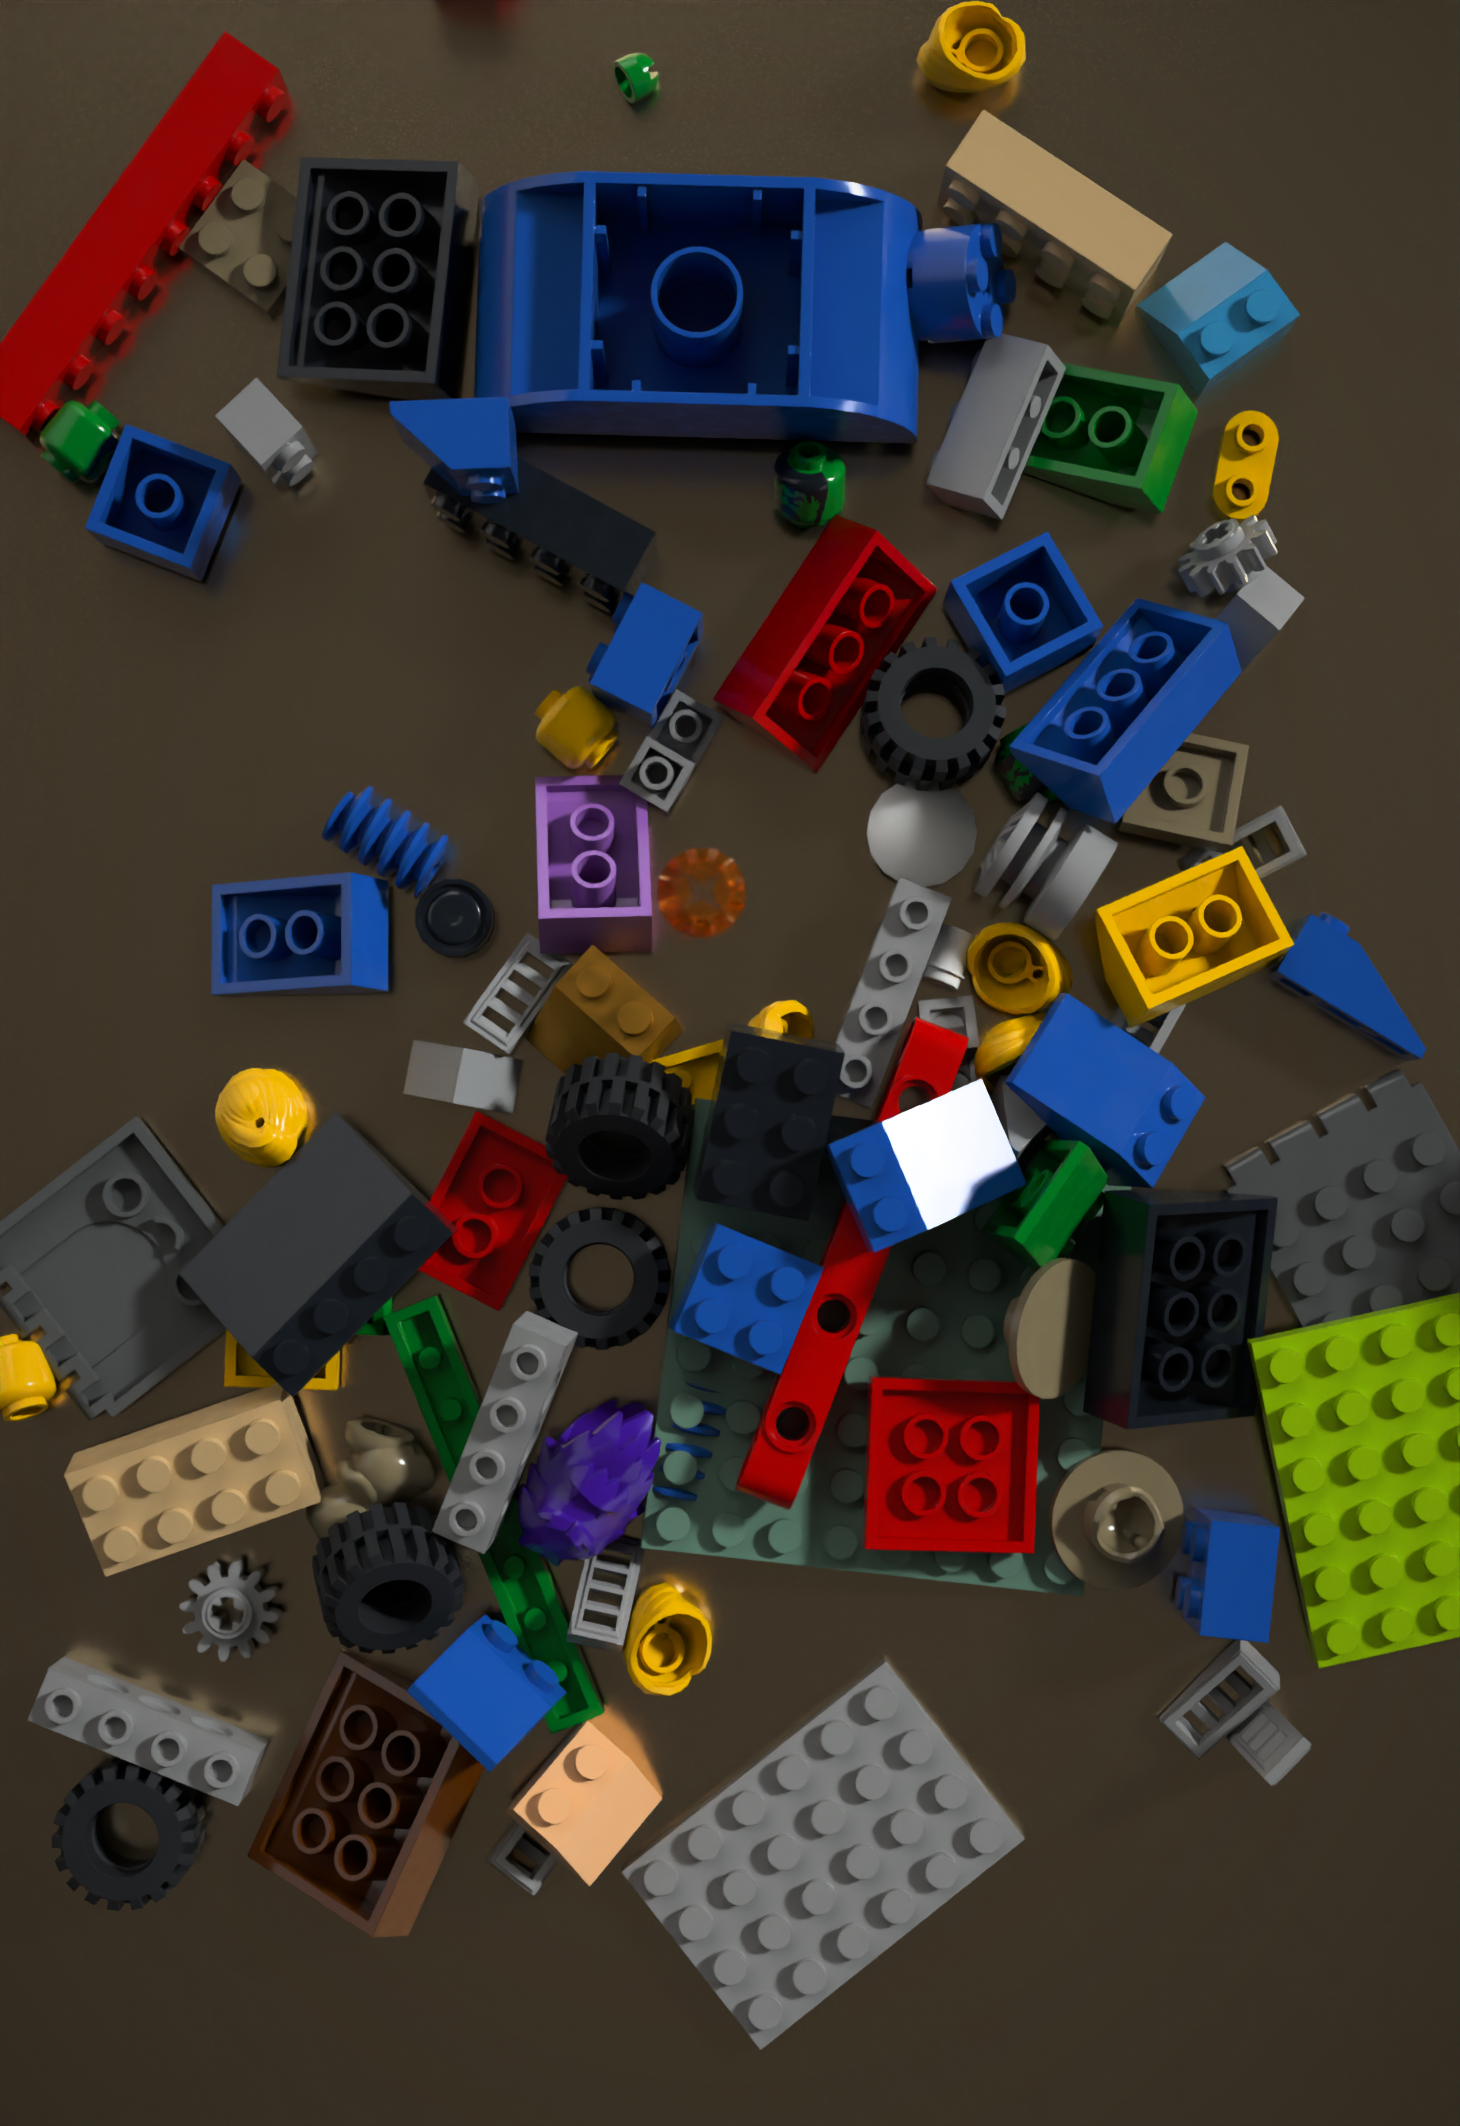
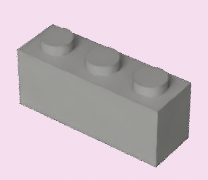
[925,333,1066,520]

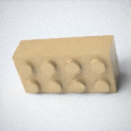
[938,109,1173,322]
[64,1383,325,1577]

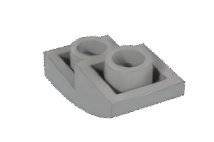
[619,689,725,813]

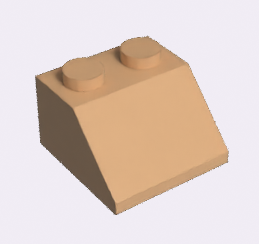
[504,1721,662,1887]

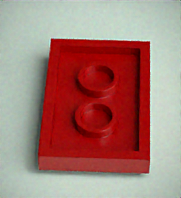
[419,1111,568,1311]

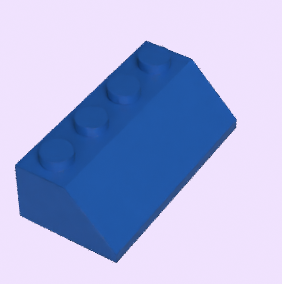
[1009,598,1242,824]

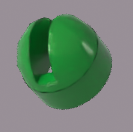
[612,52,659,103]

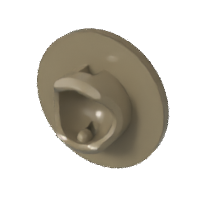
[1004,1257,1096,1399]
[1049,1450,1184,1591]

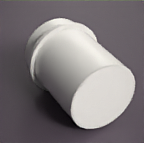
[922,924,976,990]

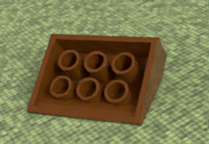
[247,1651,484,1938]

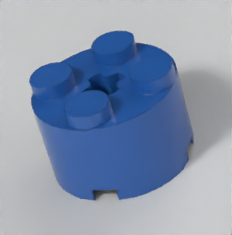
[907,223,1016,343]

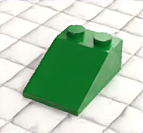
[1023,363,1198,514]
[981,1140,1110,1271]

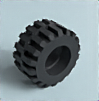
[860,637,1006,791]
[545,1053,694,1200]
[528,1207,671,1350]
[312,1502,465,1654]
[52,1757,206,1911]

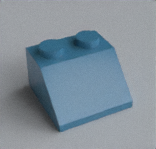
[1135,242,1300,396]

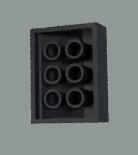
[277,157,480,400]
[179,1112,458,1397]
[1083,1189,1278,1429]

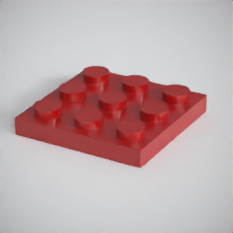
[862,1376,1040,1554]

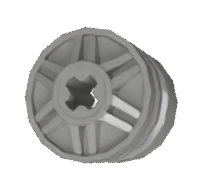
[973,792,1118,942]

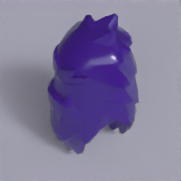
[518,1400,661,1566]

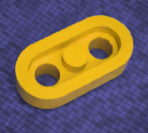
[1210,410,1279,524]

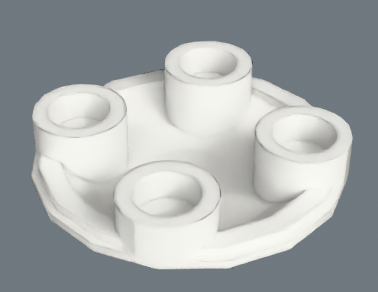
[866,779,977,887]

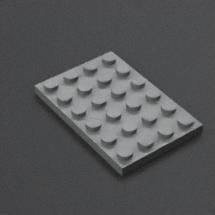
[621,1658,1025,2050]

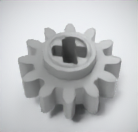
[1178,515,1278,597]
[179,1558,282,1662]

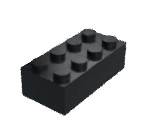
[423,457,658,612]

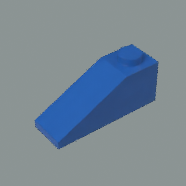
[1266,912,1427,1061]

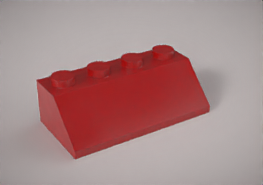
[713,514,938,772]

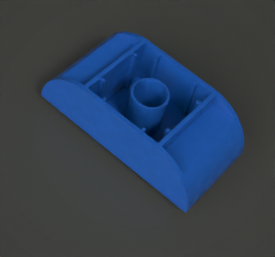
[474,171,923,443]

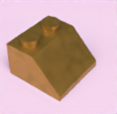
[525,944,682,1075]

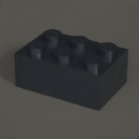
[693,1022,845,1221]

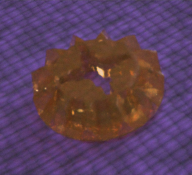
[657,848,746,936]

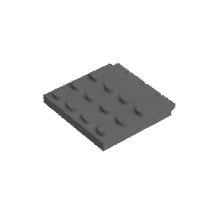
[1223,1069,1460,1328]
[0,1117,227,1422]

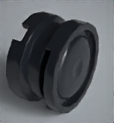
[415,879,496,959]

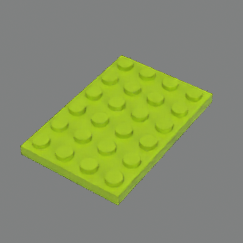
[1247,1293,1460,1668]

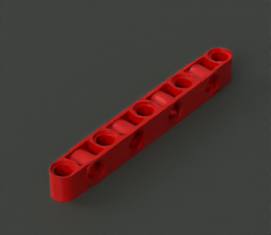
[735,1017,969,1510]

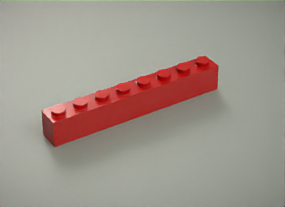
[0,31,287,443]

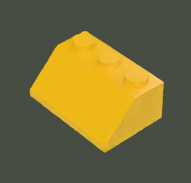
[1094,846,1295,1028]

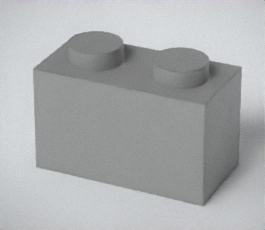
[215,377,318,490]

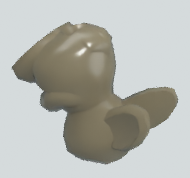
[306,1417,436,1540]

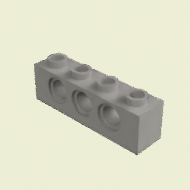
[835,878,952,1109]
[432,1311,578,1554]
[27,1656,270,1806]

